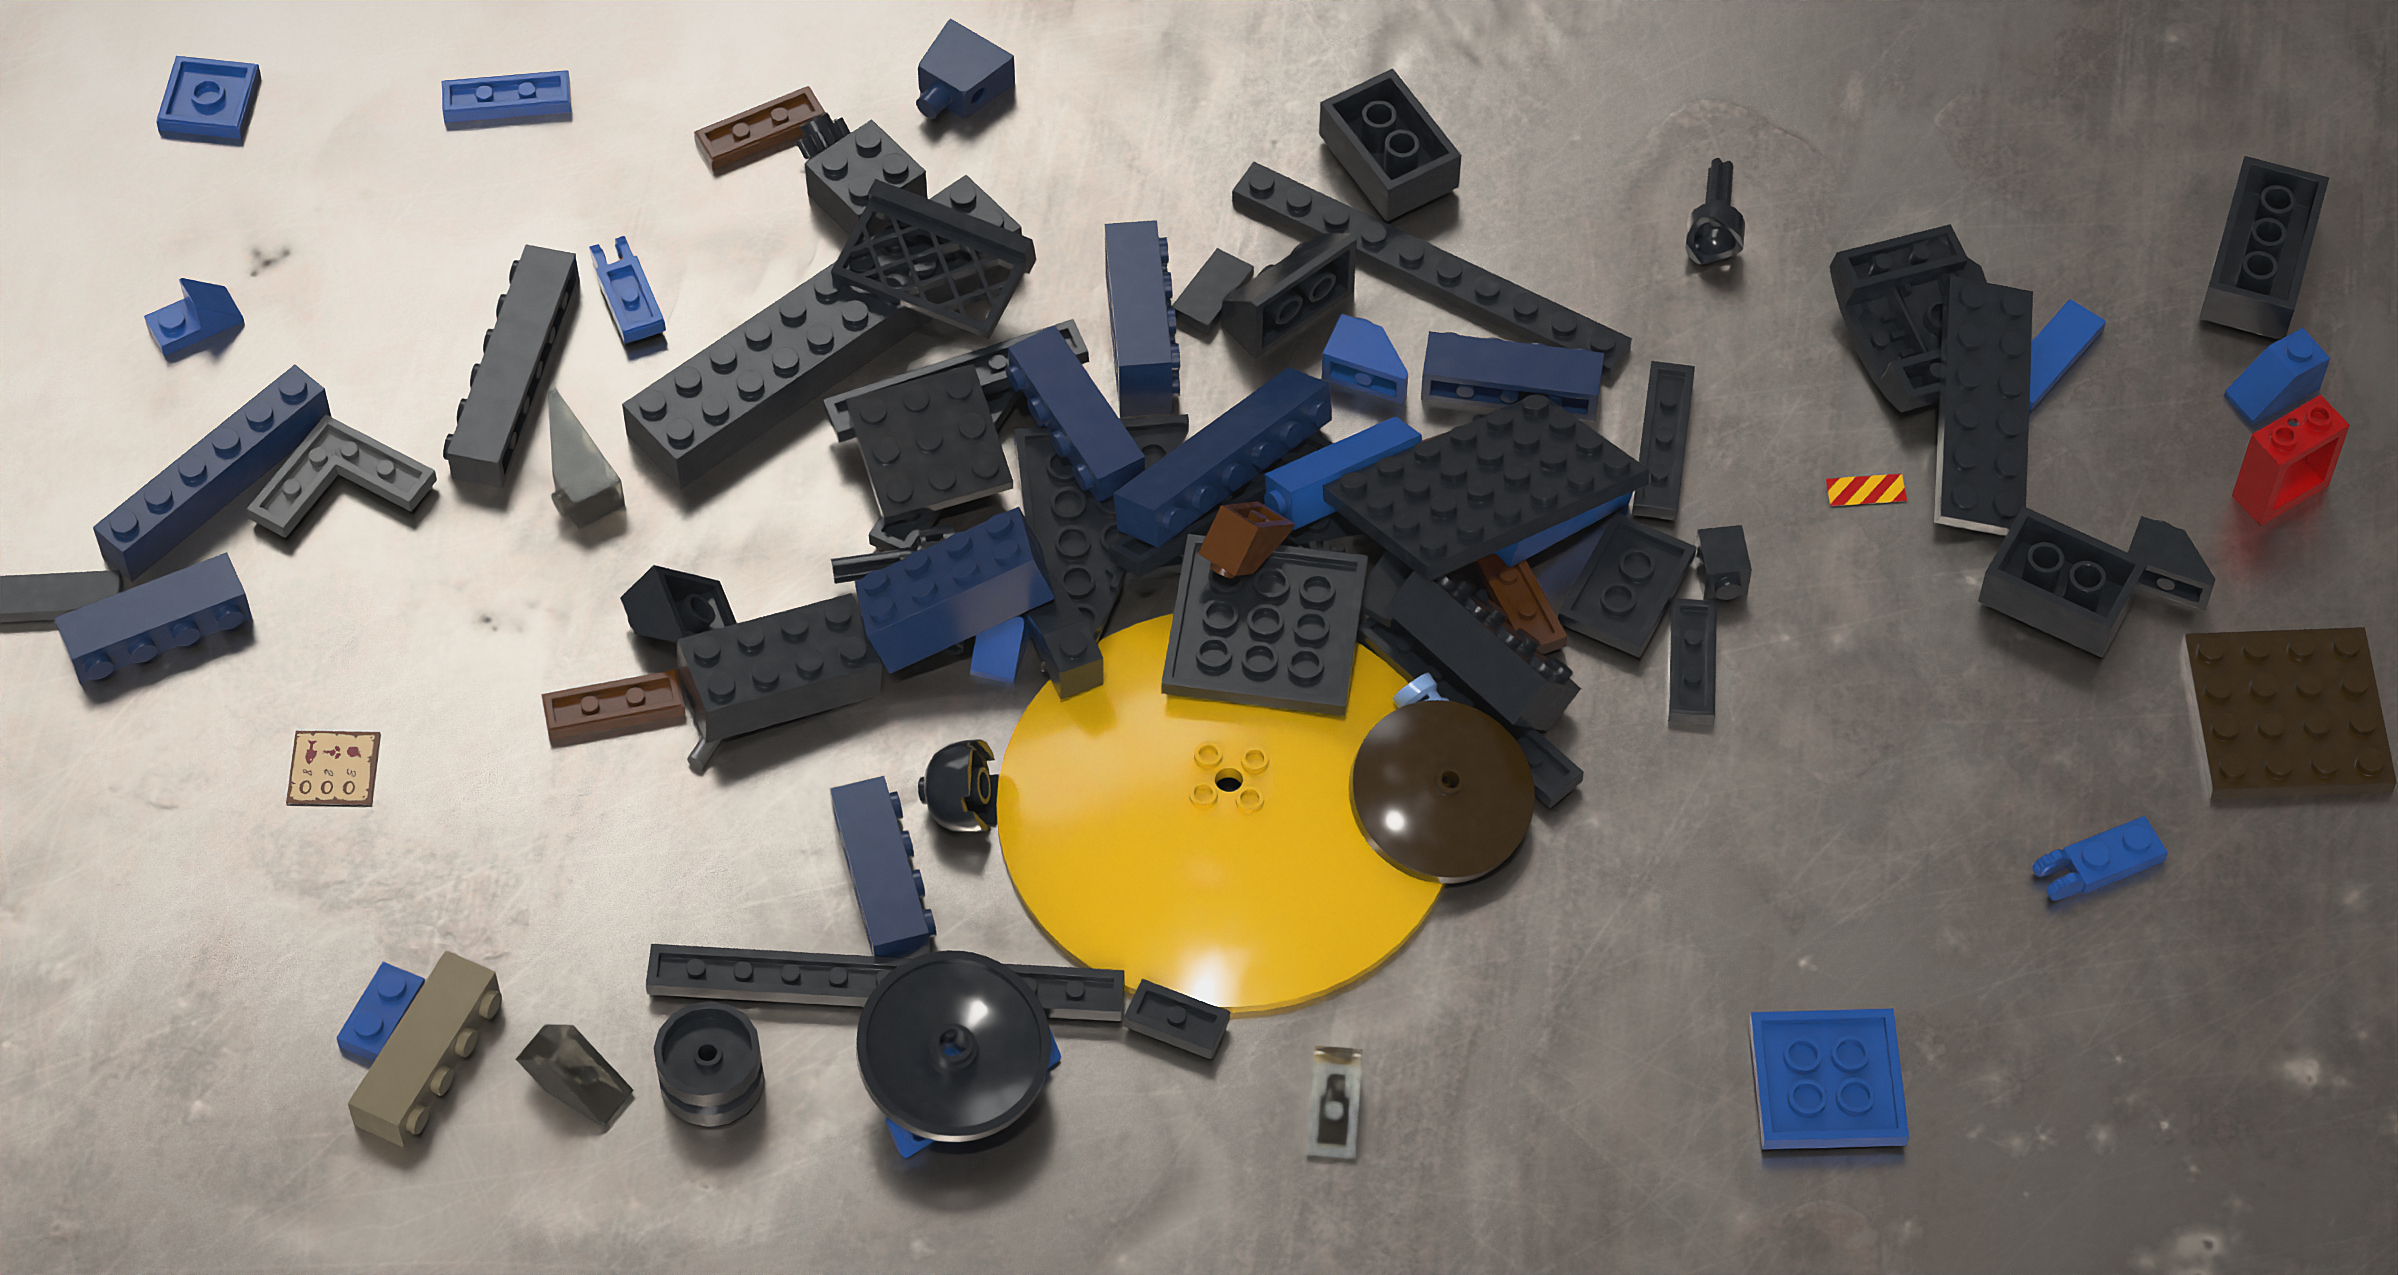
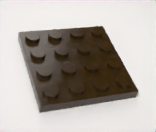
[2182,627,2397,799]

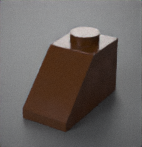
[1198,501,1295,578]

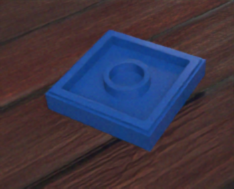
[156,55,261,139]

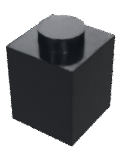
[1694,525,1752,600]

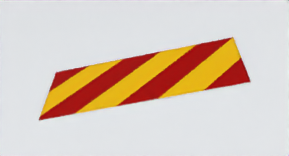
[1825,473,1907,506]

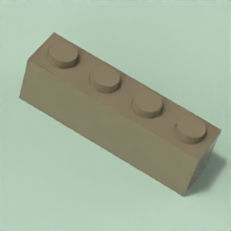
[348,950,502,1148]

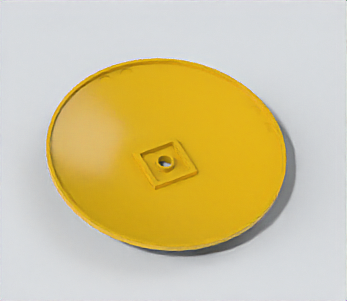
[996,613,1451,1013]

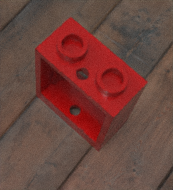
[2232,394,2350,526]

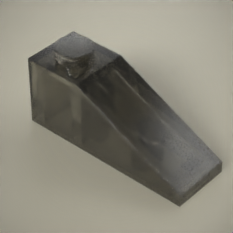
[548,388,625,529]

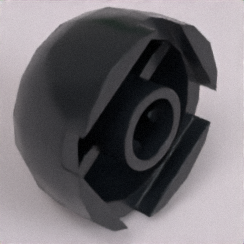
[918,739,999,833]

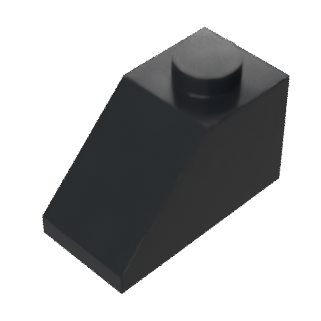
[2128,516,2216,611]

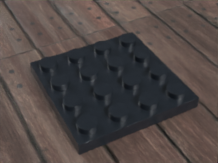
[1161,534,1368,716]

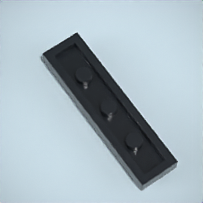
[1632,361,1695,520]

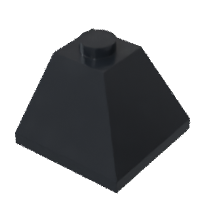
[620,565,737,643]

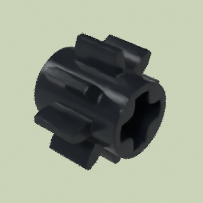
[796,112,851,160]

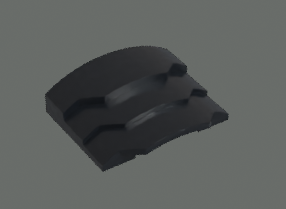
[1829,224,1987,412]

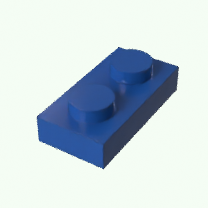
[336,961,425,1061]

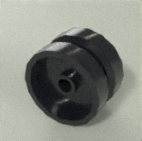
[653,1001,765,1127]

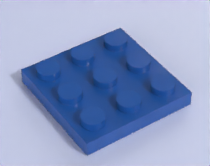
[1749,1008,1909,1149]

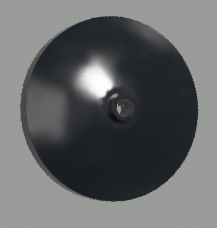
[856,950,1051,1142]

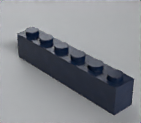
[93,364,332,582]
[1113,367,1332,548]

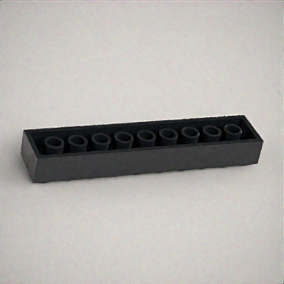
[622,174,1022,490]

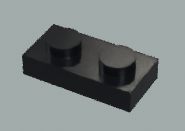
[1123,979,1230,1059]

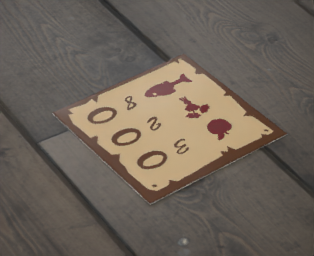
[286,731,380,805]

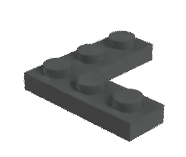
[247,414,437,538]

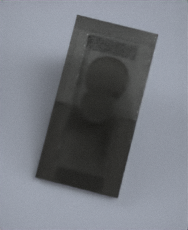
[515,1024,634,1126]
[1307,1045,1363,1158]

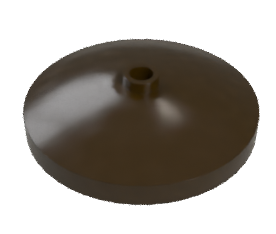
[1349,700,1535,883]

